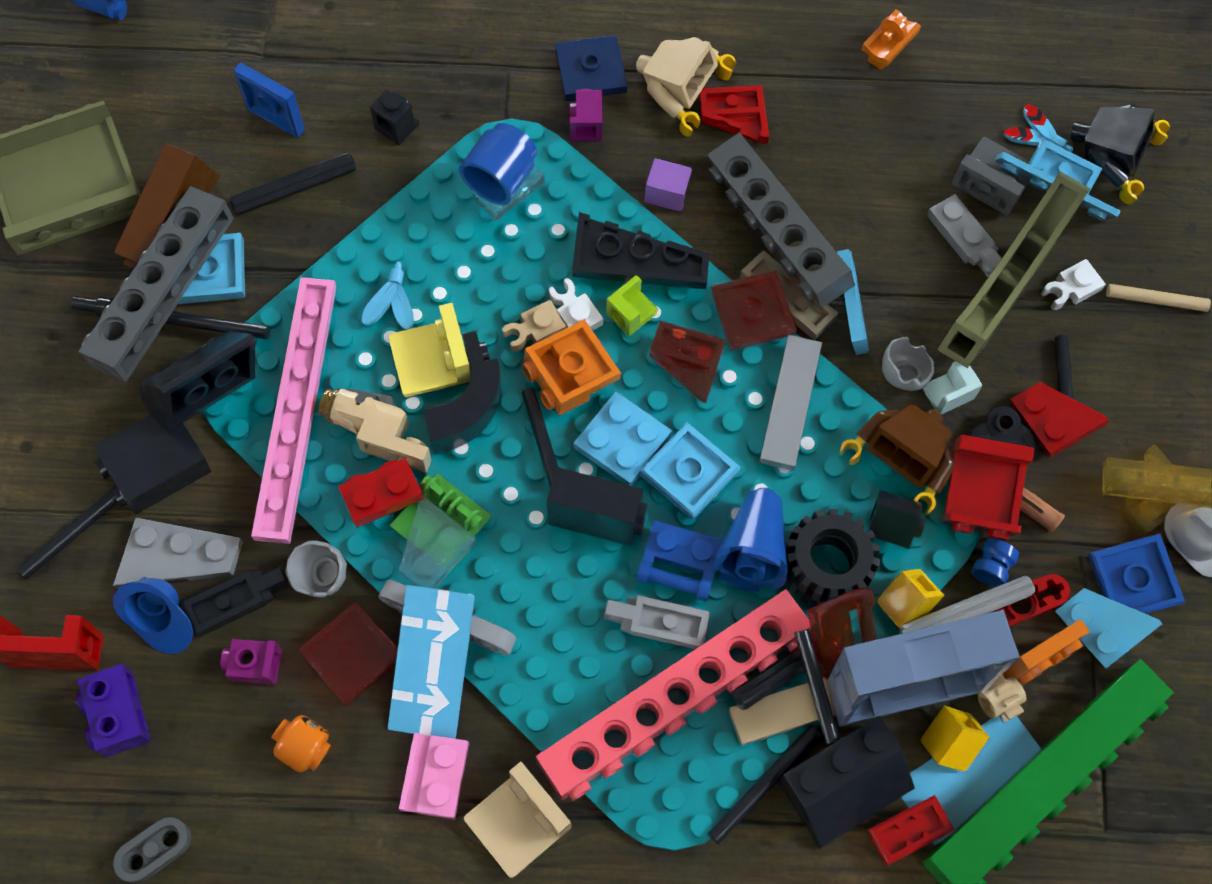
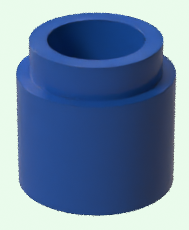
[459,123,537,205]

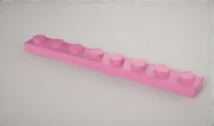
[251,277,336,544]

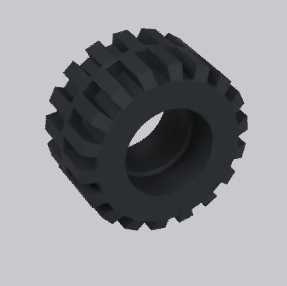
[785,509,880,610]

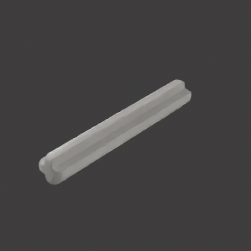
[898,576,1035,634]

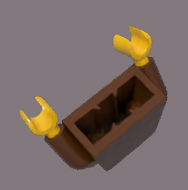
[840,405,954,516]

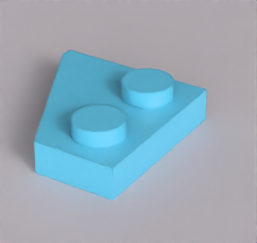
[1055,588,1162,669]

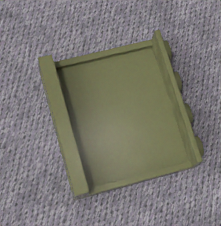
[0,101,141,255]

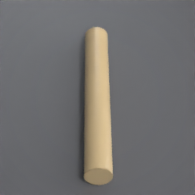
[1106,284,1211,312]

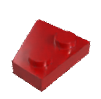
[698,85,769,144]
[1010,382,1109,458]

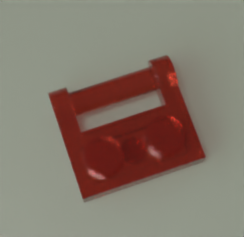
[807,588,877,680]

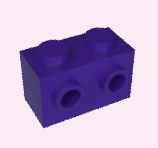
[76,664,151,758]

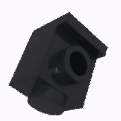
[370,89,419,145]

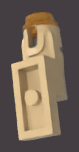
[319,388,432,473]

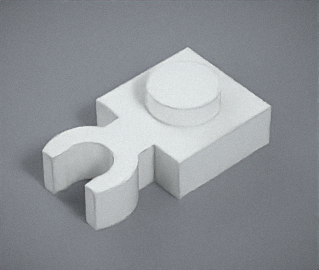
[1041,259,1106,310]
[549,278,603,331]

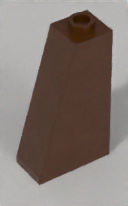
[114,143,219,270]

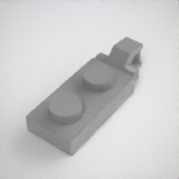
[927,194,1001,278]
[604,595,710,649]

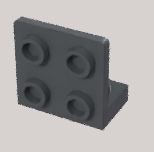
[951,137,1030,216]

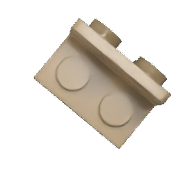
[464,762,571,878]

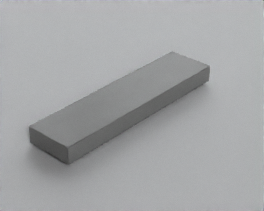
[759,335,822,471]

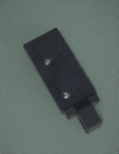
[182,567,289,638]

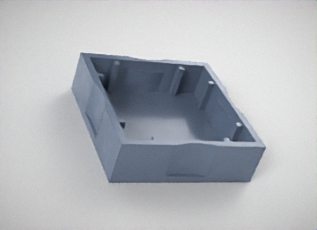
[826,610,1020,727]

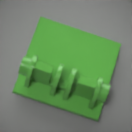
[390,473,492,570]

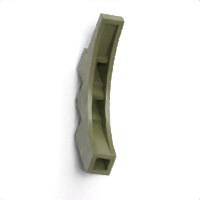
[937,172,1090,368]

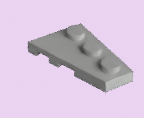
[113,518,243,590]

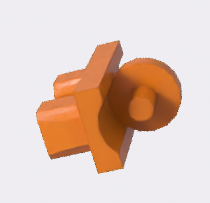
[861,9,921,69]

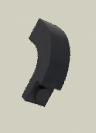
[423,331,501,454]

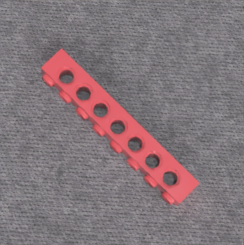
[536,589,813,801]

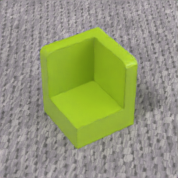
[606,275,658,336]

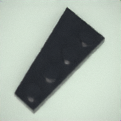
[572,212,710,289]

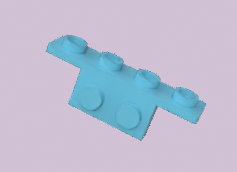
[994,139,1121,221]

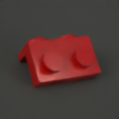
[338,457,424,528]

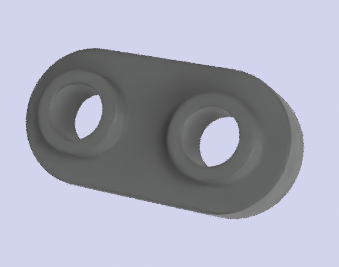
[113,817,191,883]

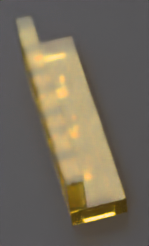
[1103,457,1212,508]

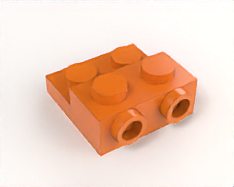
[522,319,621,416]

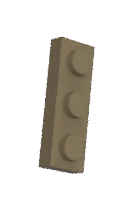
[740,250,839,341]

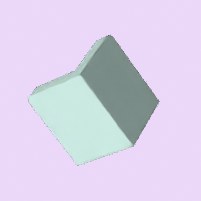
[923,361,983,415]

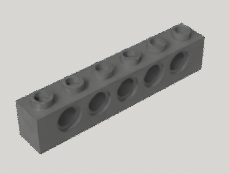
[707,132,855,308]
[78,186,234,383]

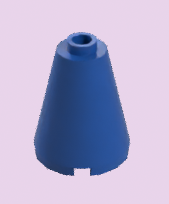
[713,488,788,592]

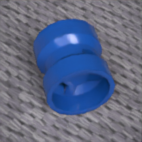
[971,538,1020,588]

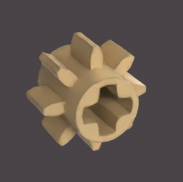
[978,673,1026,723]

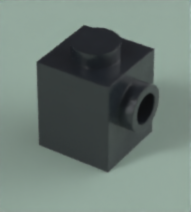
[867,490,926,549]

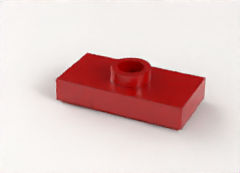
[866,795,955,867]

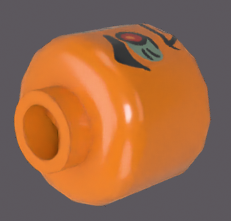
[272,715,331,773]

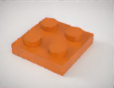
[1002,619,1090,685]

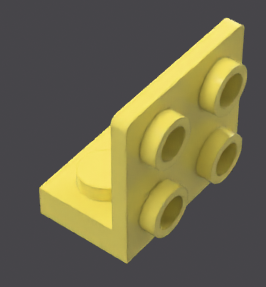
[388,303,471,397]

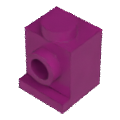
[570,89,602,141]
[220,639,282,686]

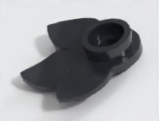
[969,406,1038,460]

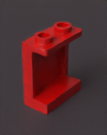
[942,435,1034,541]
[0,615,104,671]

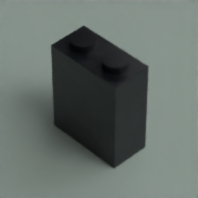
[93,414,212,515]
[547,467,648,546]

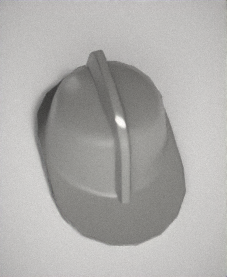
[1164,500,1212,578]

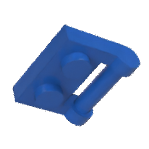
[636,520,724,602]

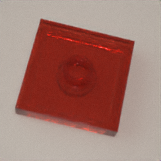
[711,270,797,351]
[298,601,398,707]

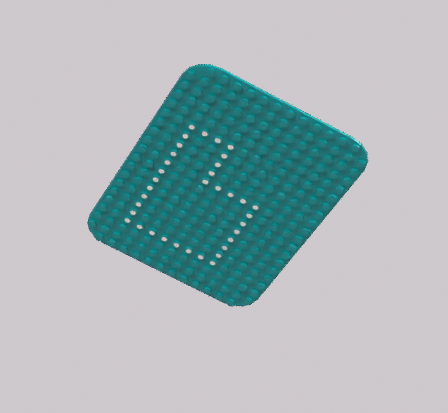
[202,119,980,851]

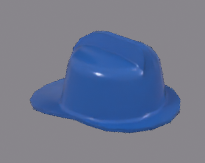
[113,577,193,654]

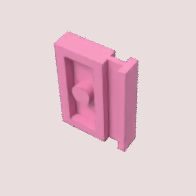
[399,732,469,820]

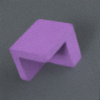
[644,158,692,212]

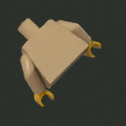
[636,37,736,137]

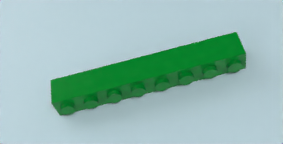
[921,659,1174,884]

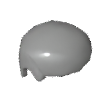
[882,337,934,391]
[286,541,347,598]

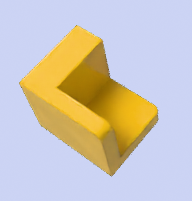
[877,569,944,628]
[921,705,990,772]

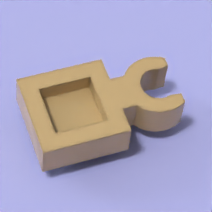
[502,300,566,352]

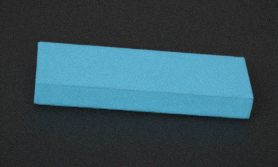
[837,249,869,355]

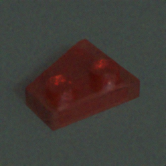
[649,321,726,403]

